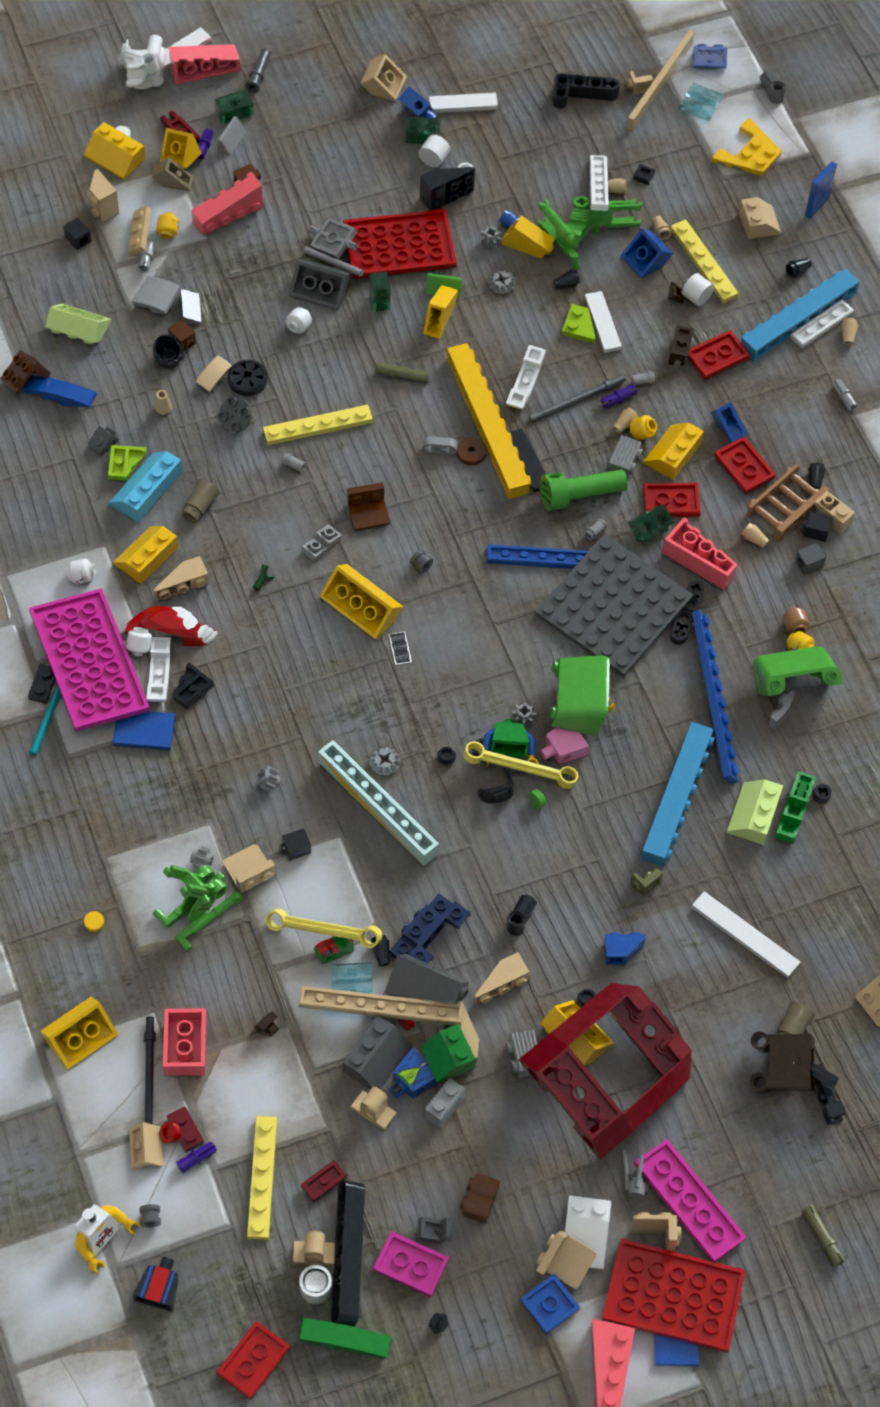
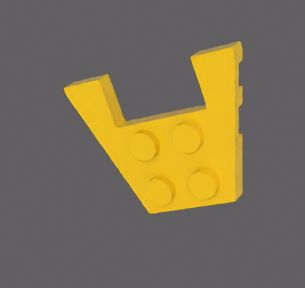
[711,117,782,176]

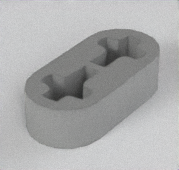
[422,436,458,455]

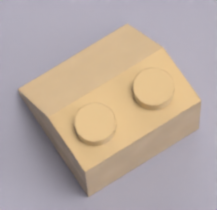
[360,54,407,101]
[89,169,119,223]
[739,197,781,239]

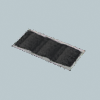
[388,632,412,665]

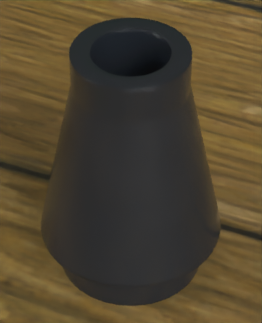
[785,258,812,277]
[553,270,581,290]
[808,462,826,489]
[371,935,390,966]

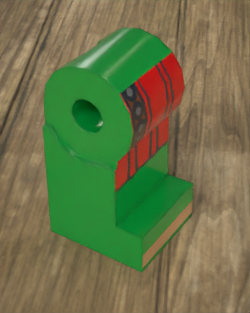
[313,936,354,964]

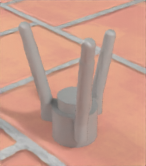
[622,1150,649,1198]

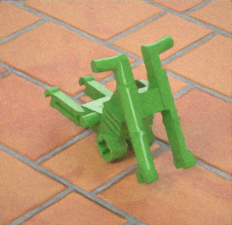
[538,196,642,270]
[153,864,243,952]

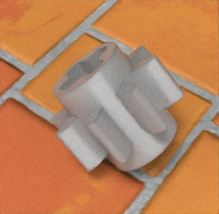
[481,227,502,248]
[512,702,536,727]
[256,765,280,791]
[190,846,214,870]

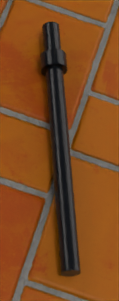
[144,1016,156,1125]

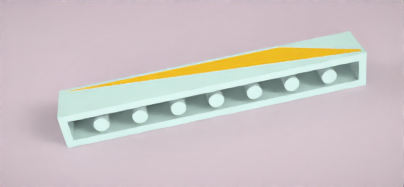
[318,740,439,866]

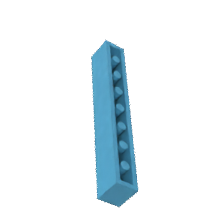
[741,268,860,361]
[641,722,715,867]

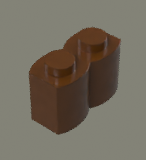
[460,1173,500,1224]

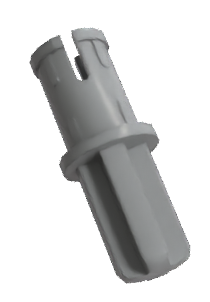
[137,241,155,273]
[832,379,858,412]

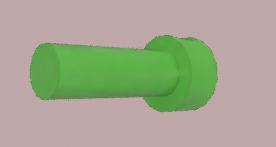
[540,469,627,511]

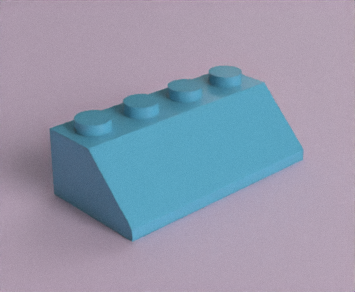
[109,451,183,522]

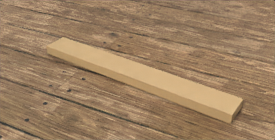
[627,30,695,131]
[299,986,464,1026]

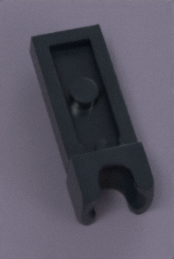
[814,1063,845,1125]

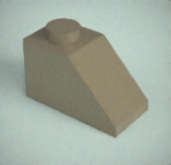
[152,157,194,191]

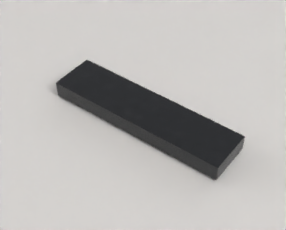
[510,428,546,493]

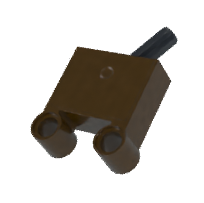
[750,1031,839,1094]

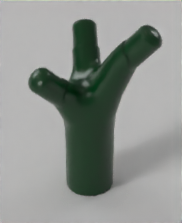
[253,564,274,591]

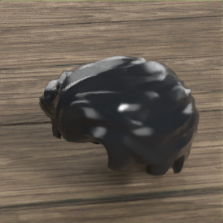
[153,334,184,369]

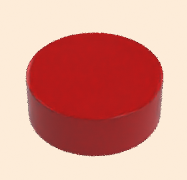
[397,1019,415,1031]
[160,1122,181,1143]

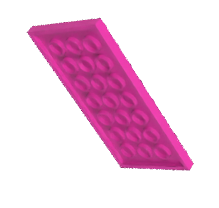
[29,588,150,732]

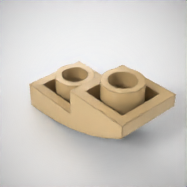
[195,355,233,393]

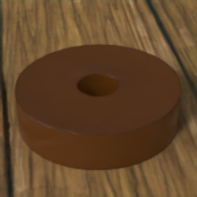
[457,438,486,466]

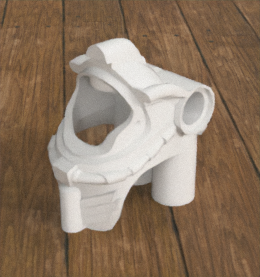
[118,35,167,90]

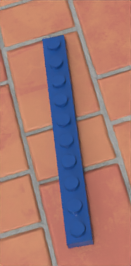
[692,610,739,784]

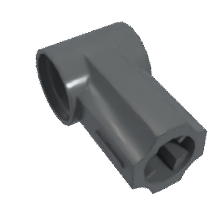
[760,70,786,103]

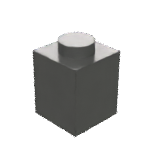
[795,543,826,575]

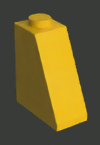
[501,215,555,259]
[423,285,458,339]

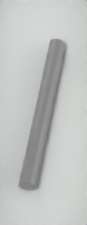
[304,246,364,277]

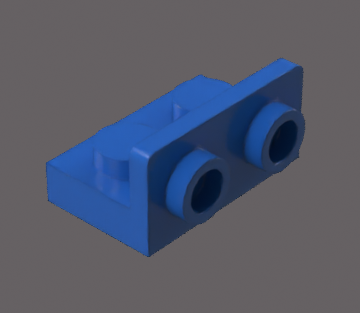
[693,44,727,68]

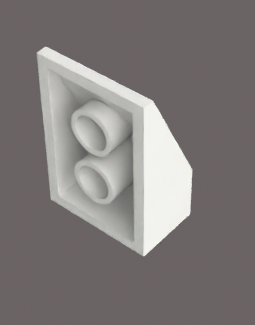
[565,1195,611,1270]

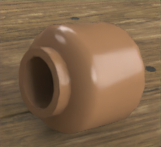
[783,607,810,634]

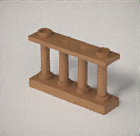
[746,463,830,542]

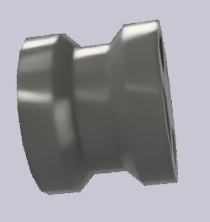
[410,550,433,573]
[139,1204,161,1228]

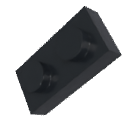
[28,664,56,704]

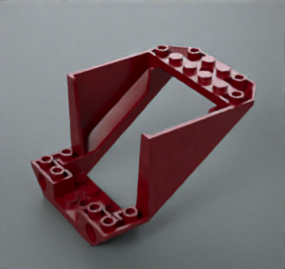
[518,983,692,1160]

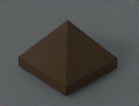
[668,281,684,304]

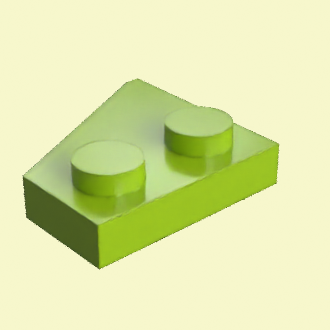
[562,304,595,343]
[108,445,147,481]

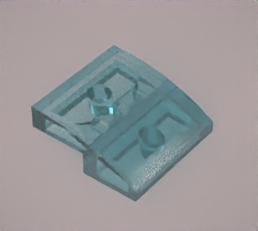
[679,83,724,121]
[331,962,373,994]

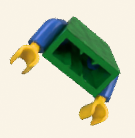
[478,719,538,768]

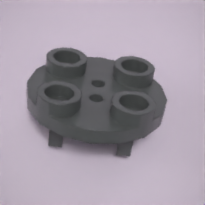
[217,396,253,432]

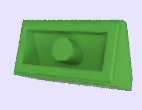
[426,273,462,299]

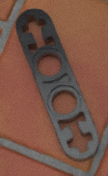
[670,581,704,645]

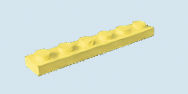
[671,220,739,303]
[263,405,373,445]
[247,1116,277,1240]

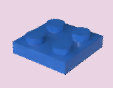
[520,1274,581,1335]

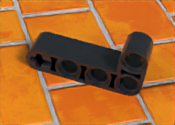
[552,73,620,109]

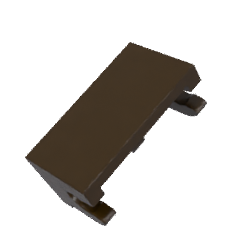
[668,325,694,366]

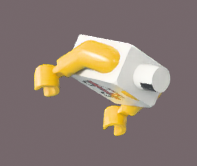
[75,1204,140,1273]

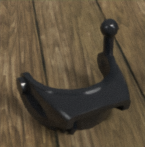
[477,767,514,804]

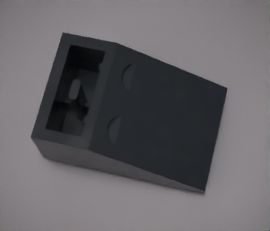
[420,167,475,211]

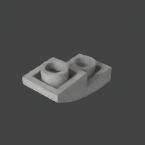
[301,524,342,562]
[768,690,795,731]

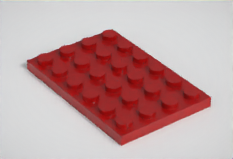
[343,209,457,279]
[602,1238,745,1353]

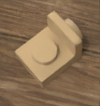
[627,71,653,95]

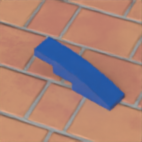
[22,375,97,408]

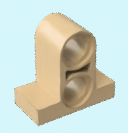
[351,1087,397,1131]
[293,1231,335,1266]

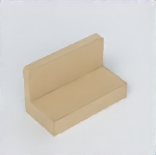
[129,1122,164,1170]

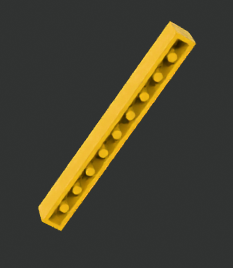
[447,343,532,499]

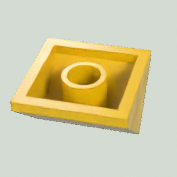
[160,128,201,168]

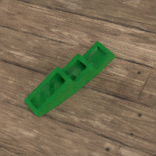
[775,771,816,844]
[298,1318,391,1359]

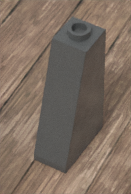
[384,954,469,1003]

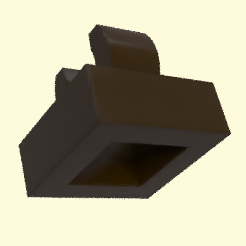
[254,1011,279,1036]

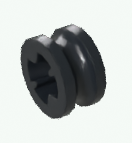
[813,784,832,804]

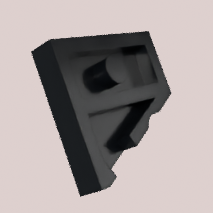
[172,662,214,709]

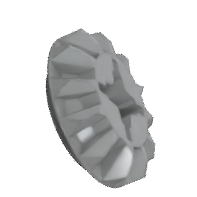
[488,270,516,294]
[369,746,400,776]

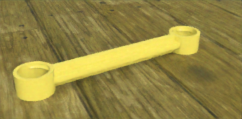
[463,741,578,789]
[265,908,382,948]

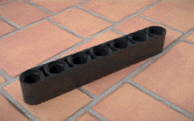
[331,1180,365,1327]

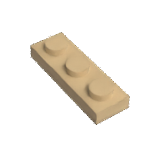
[128,206,151,256]

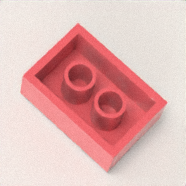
[163,1008,207,1076]

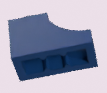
[710,402,747,443]

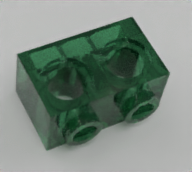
[628,504,674,542]

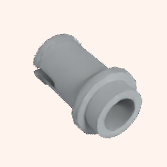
[632,370,655,386]
[281,453,306,473]
[584,519,607,541]

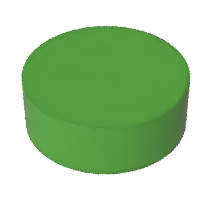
[528,789,546,810]

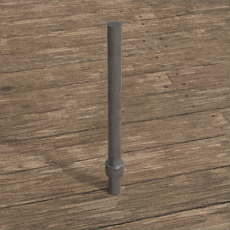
[529,375,626,422]

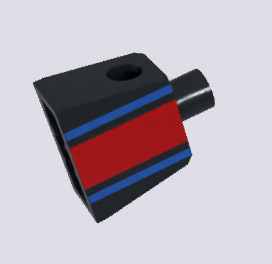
[133,1257,179,1312]

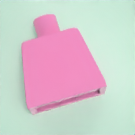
[540,727,589,764]

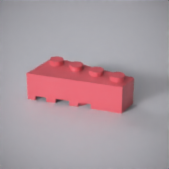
[169,45,240,84]
[192,171,263,235]
[662,517,737,590]
[591,1319,635,1407]

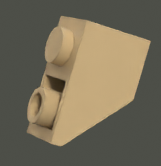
[815,491,855,535]

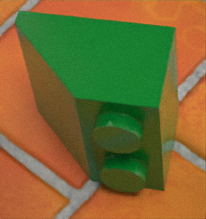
[420,1024,476,1084]

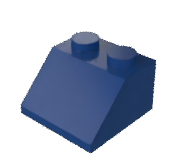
[621,228,673,278]

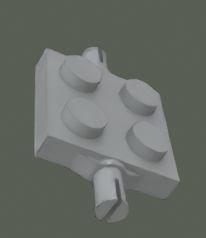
[309,218,358,260]

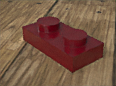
[167,1106,204,1153]
[301,1160,347,1203]

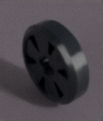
[228,360,268,396]

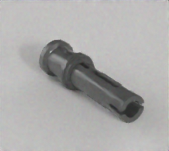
[245,48,271,93]

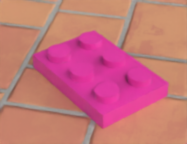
[373,1231,449,1297]

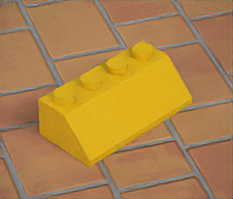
[319,564,404,639]

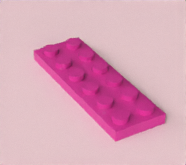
[634,1139,747,1262]

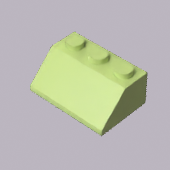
[45,304,111,345]
[727,779,783,845]

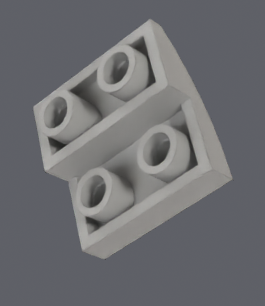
[132,276,181,314]

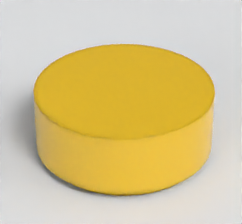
[84,911,105,933]

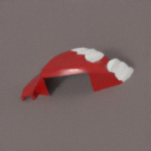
[125,605,218,646]

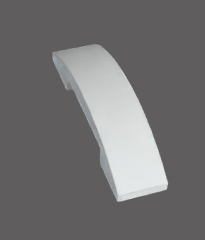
[506,345,546,410]
[147,637,171,702]

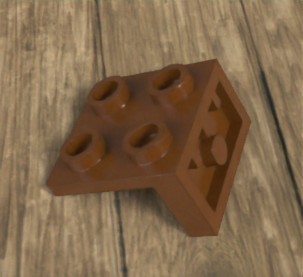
[0,350,51,394]
[347,482,390,531]

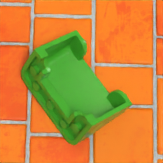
[753,647,843,696]
[549,655,610,736]

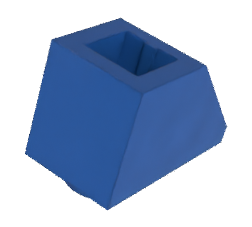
[604,932,646,965]

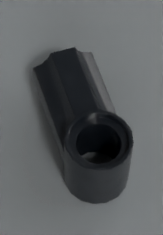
[507,894,537,936]

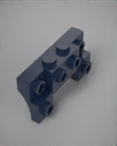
[389,894,471,963]

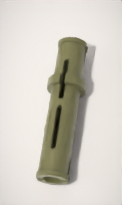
[375,362,430,384]
[802,1205,846,1267]

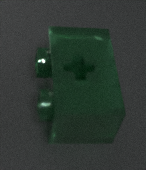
[215,89,254,124]
[405,117,441,145]
[369,271,391,312]

